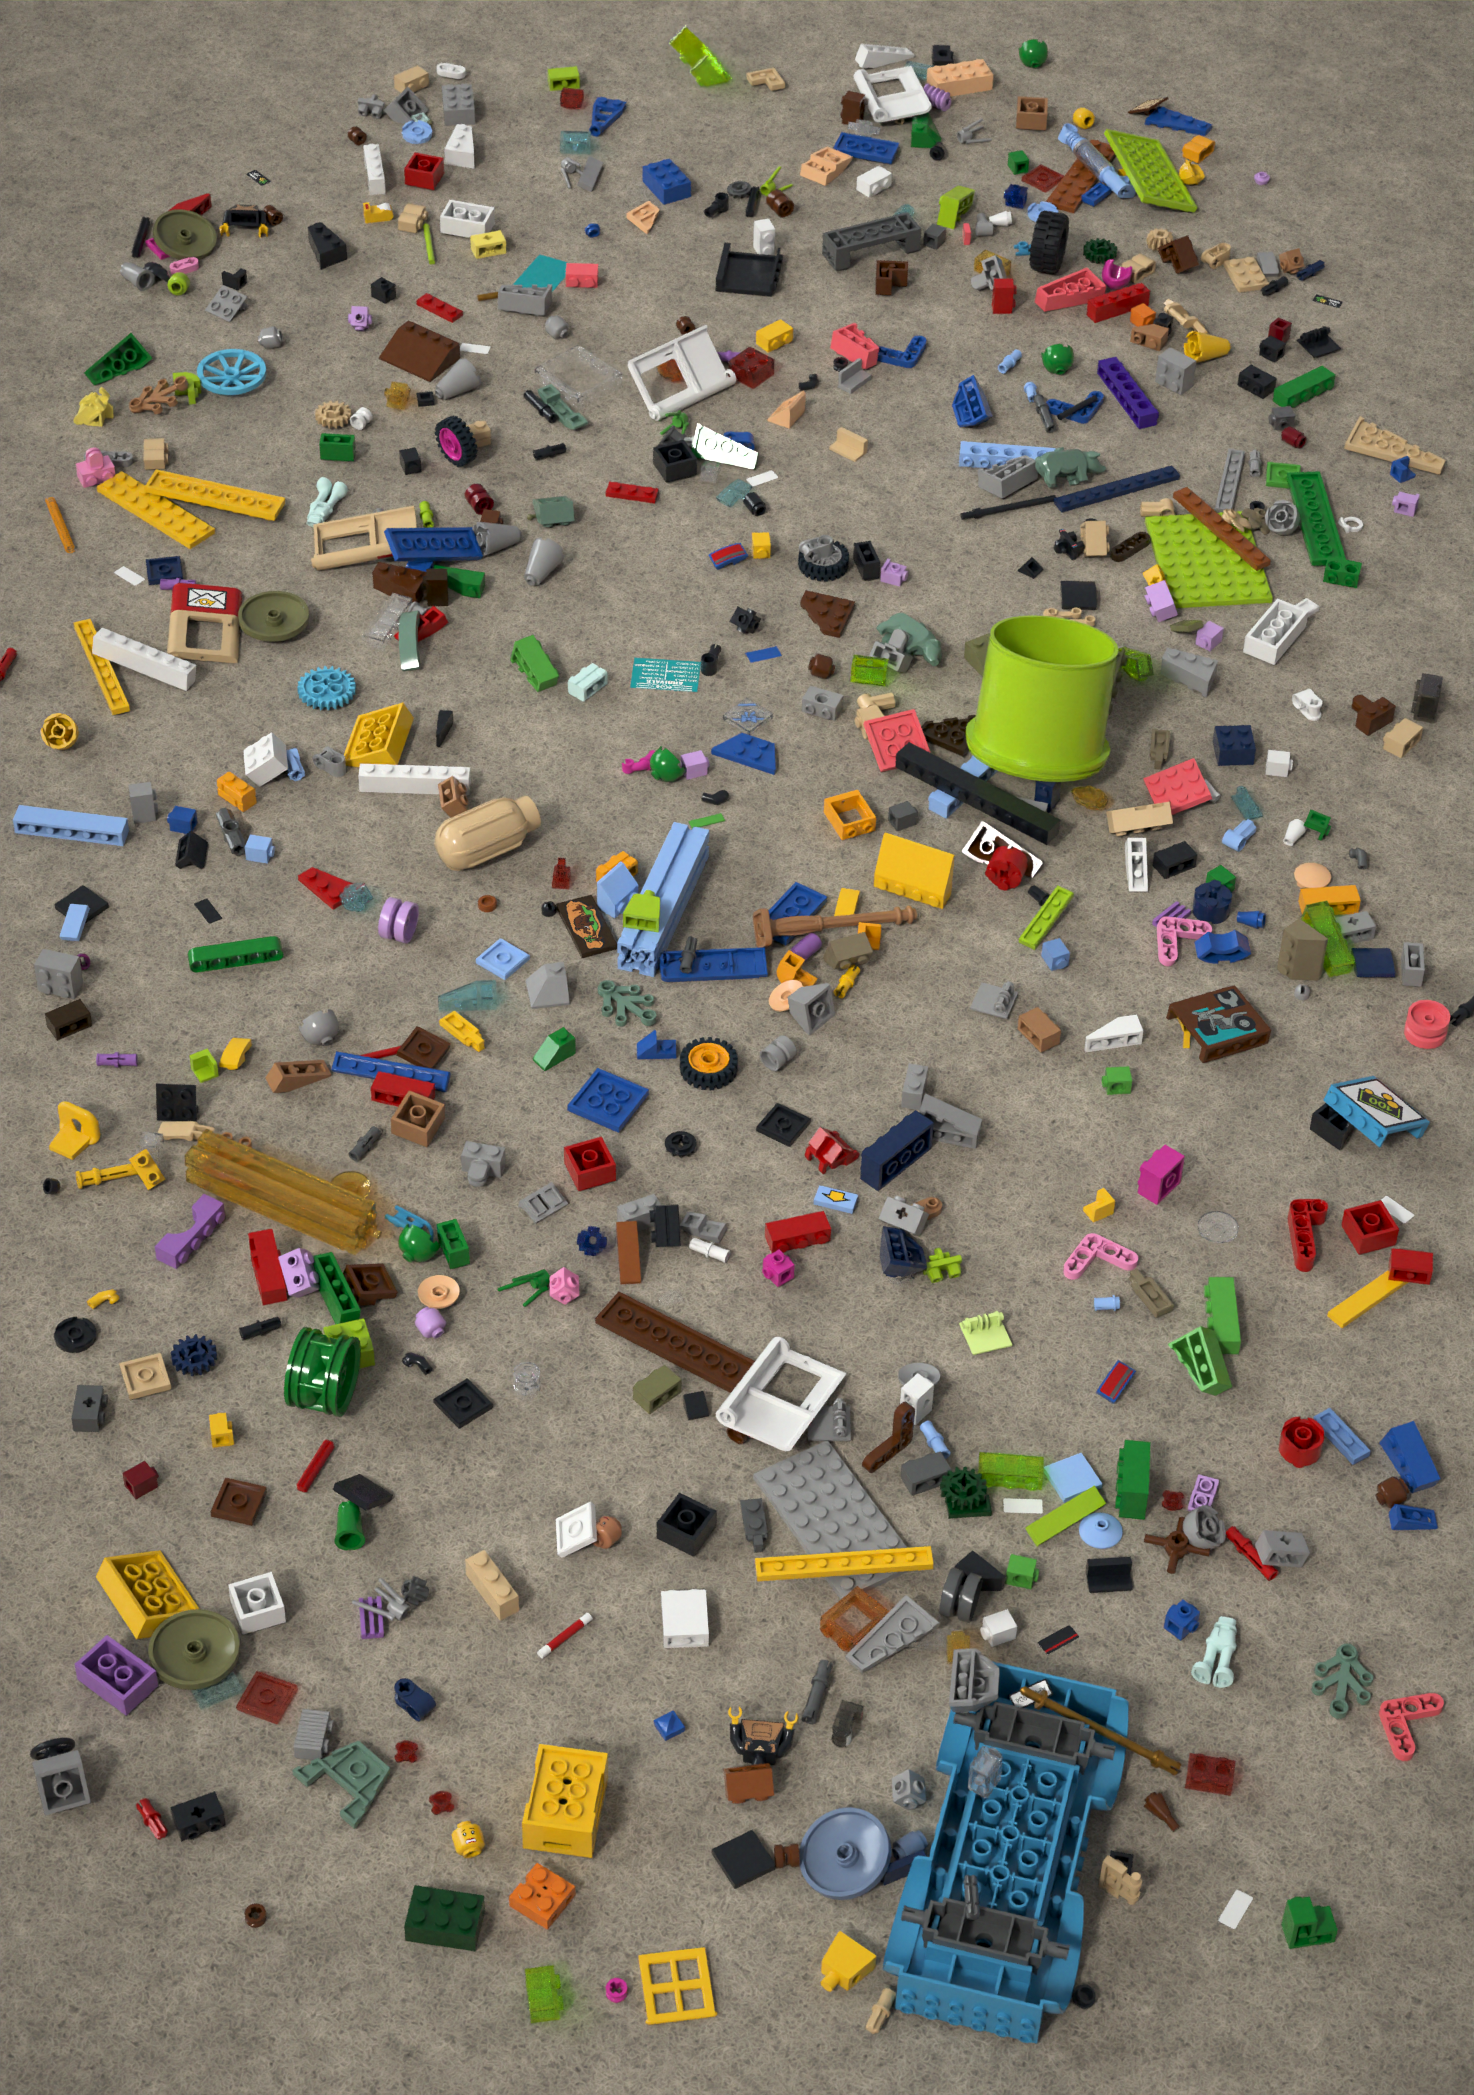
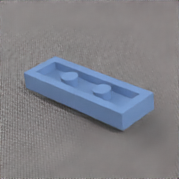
[1313,1408,1370,1465]

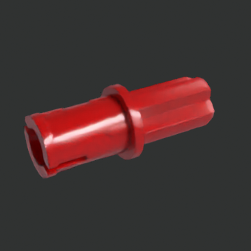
[136,1798,168,1840]

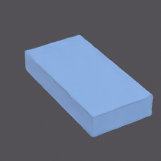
[59,904,90,941]

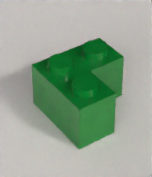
[1281,1896,1338,1949]

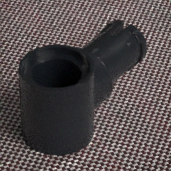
[704,192,729,218]
[701,644,721,676]

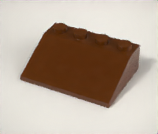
[379,320,460,382]

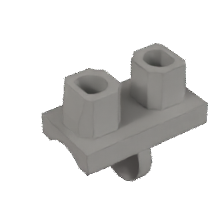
[357,94,386,119]

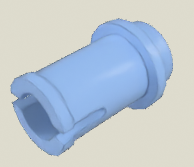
[1024,382,1037,402]
[1094,1295,1120,1311]

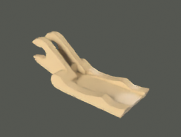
[156,1121,217,1145]

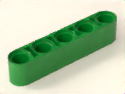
[187,936,284,973]

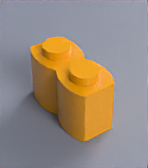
[1182,135,1215,163]

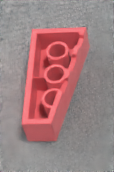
[1035,267,1106,312]

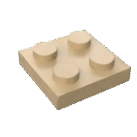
[119,1353,171,1400]

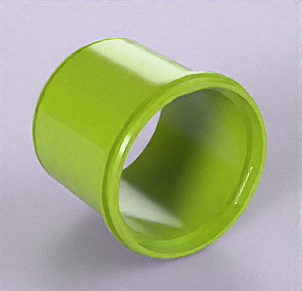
[965,615,1118,782]

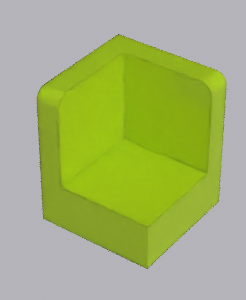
[189,1048,219,1083]

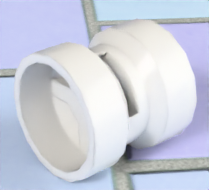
[350,407,373,430]

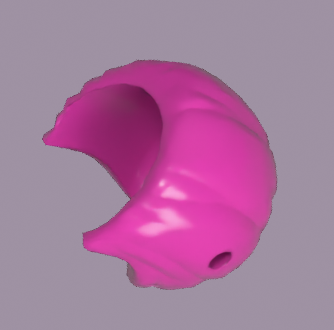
[1102,259,1132,290]

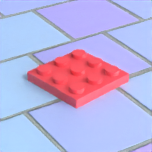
[863,709,931,772]
[1143,758,1212,815]

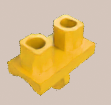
[129,1149,166,1190]

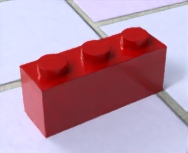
[371,1071,436,1107]
[765,1211,831,1253]

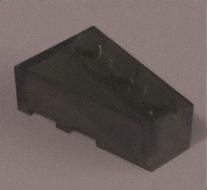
[1411,673,1443,723]

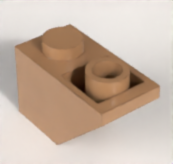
[1130,324,1169,351]

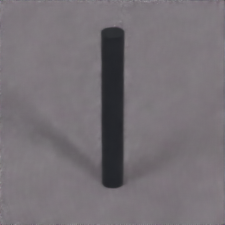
[1057,395,1097,420]

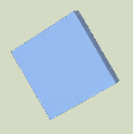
[476,938,530,980]
[1043,1453,1102,1503]

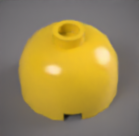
[41,713,79,750]

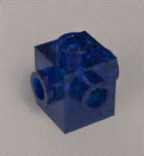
[1003,184,1028,209]
[577,1226,607,1256]

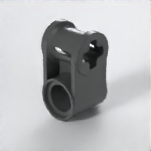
[657,425,686,446]

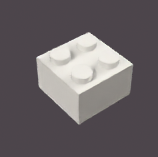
[244,733,288,787]
[228,1572,286,1635]

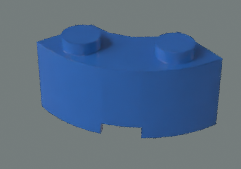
[1194,930,1251,964]

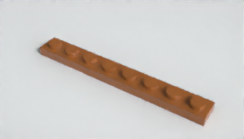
[1173,487,1271,571]

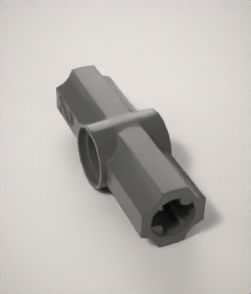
[216,807,246,856]

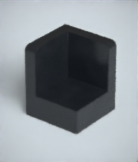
[222,268,247,291]

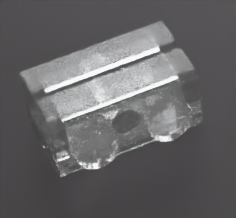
[968,1746,1003,1798]

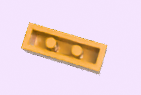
[1298,885,1361,917]

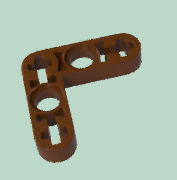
[862,1401,915,1473]

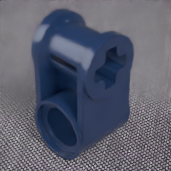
[394,1678,436,1722]

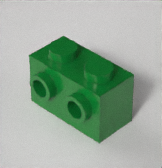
[319,433,356,461]

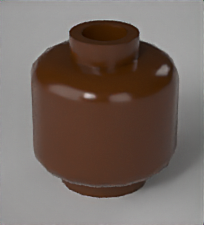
[808,654,835,679]
[1375,1476,1409,1508]

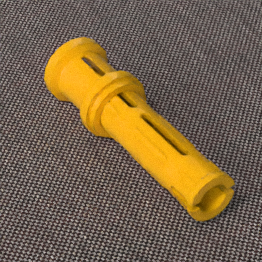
[75,1163,138,1189]

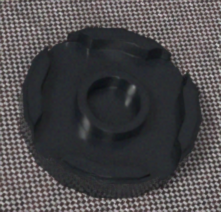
[54,1317,96,1353]

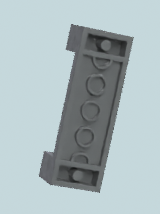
[822,212,921,271]

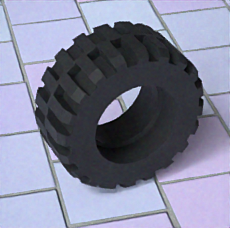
[1029,210,1069,274]

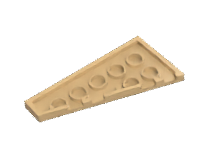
[1344,416,1446,475]

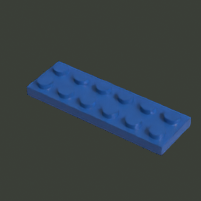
[384,527,483,562]

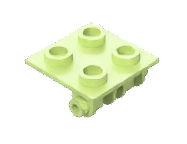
[959,1311,1012,1355]

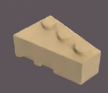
[1106,802,1173,836]

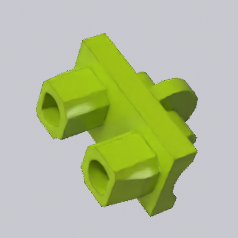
[922,1248,962,1283]

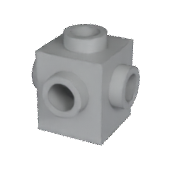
[892,1769,926,1810]

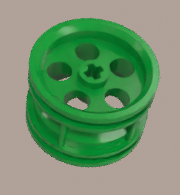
[284,1327,361,1417]

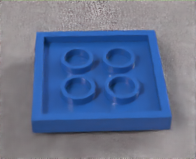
[567,1068,649,1133]

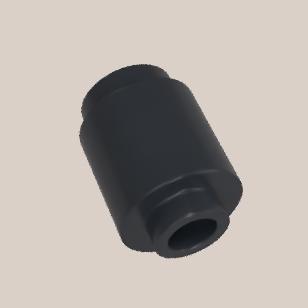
[743,492,766,517]

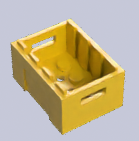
[522,1744,608,1858]

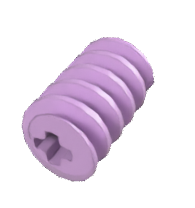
[923,83,952,112]

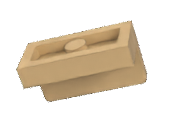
[829,427,868,462]

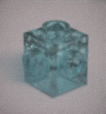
[339,883,374,912]

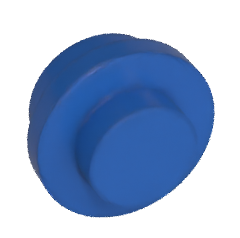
[585,223,600,238]

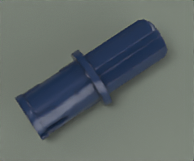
[1296,260,1325,281]

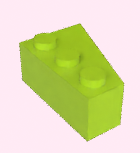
[937,185,975,229]

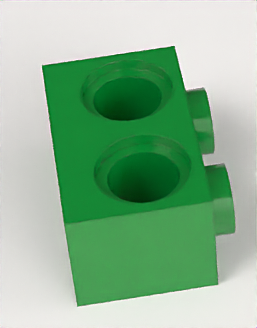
[1323,556,1362,588]
[437,1219,470,1269]

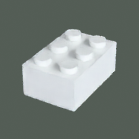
[440,200,495,238]

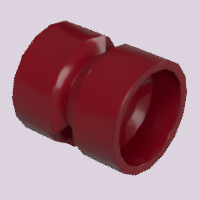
[464,483,494,515]

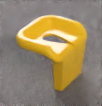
[49,1101,100,1160]

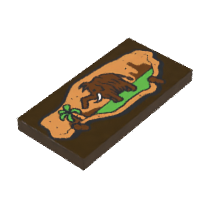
[556,895,617,958]

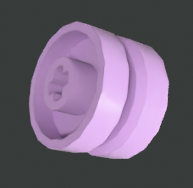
[378,897,419,943]

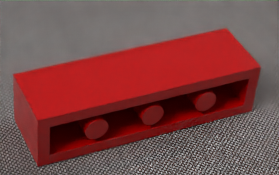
[1086,283,1150,323]

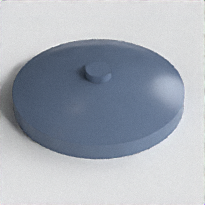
[799,1807,891,1900]

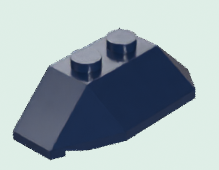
[880,1226,927,1277]

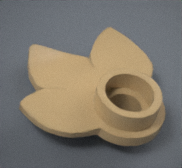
[1222,509,1251,532]

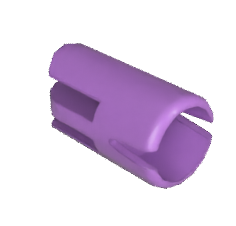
[791,933,822,962]

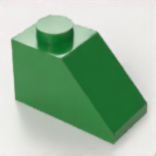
[533,1027,576,1071]

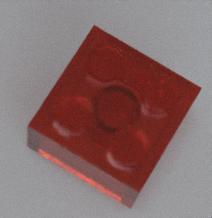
[728,346,774,389]

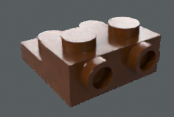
[343,1263,398,1306]

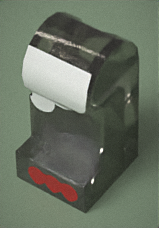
[831,1700,864,1747]

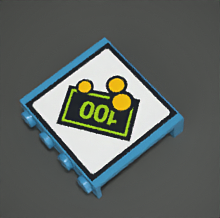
[1323,1076,1430,1147]

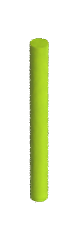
[423,224,435,264]

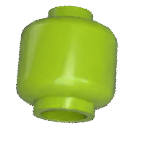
[167,272,190,296]

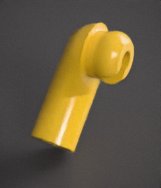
[87,1289,120,1309]

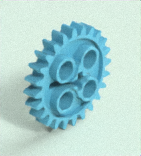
[297,666,356,710]

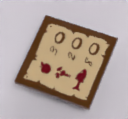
[1128,97,1168,115]

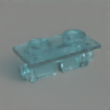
[1231,786,1263,820]

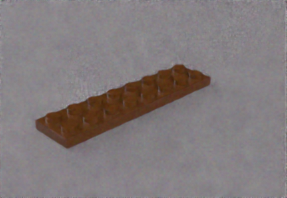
[595,1291,755,1393]

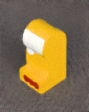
[363,202,393,224]

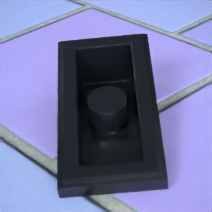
[436,710,453,747]

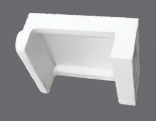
[661,1589,709,1648]

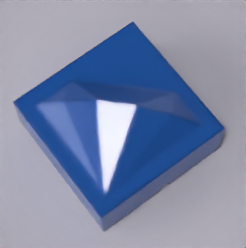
[654,1711,685,1741]

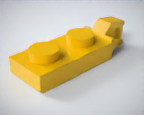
[439,1011,485,1052]

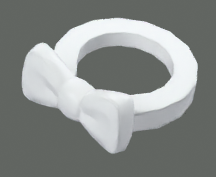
[1338,517,1363,533]

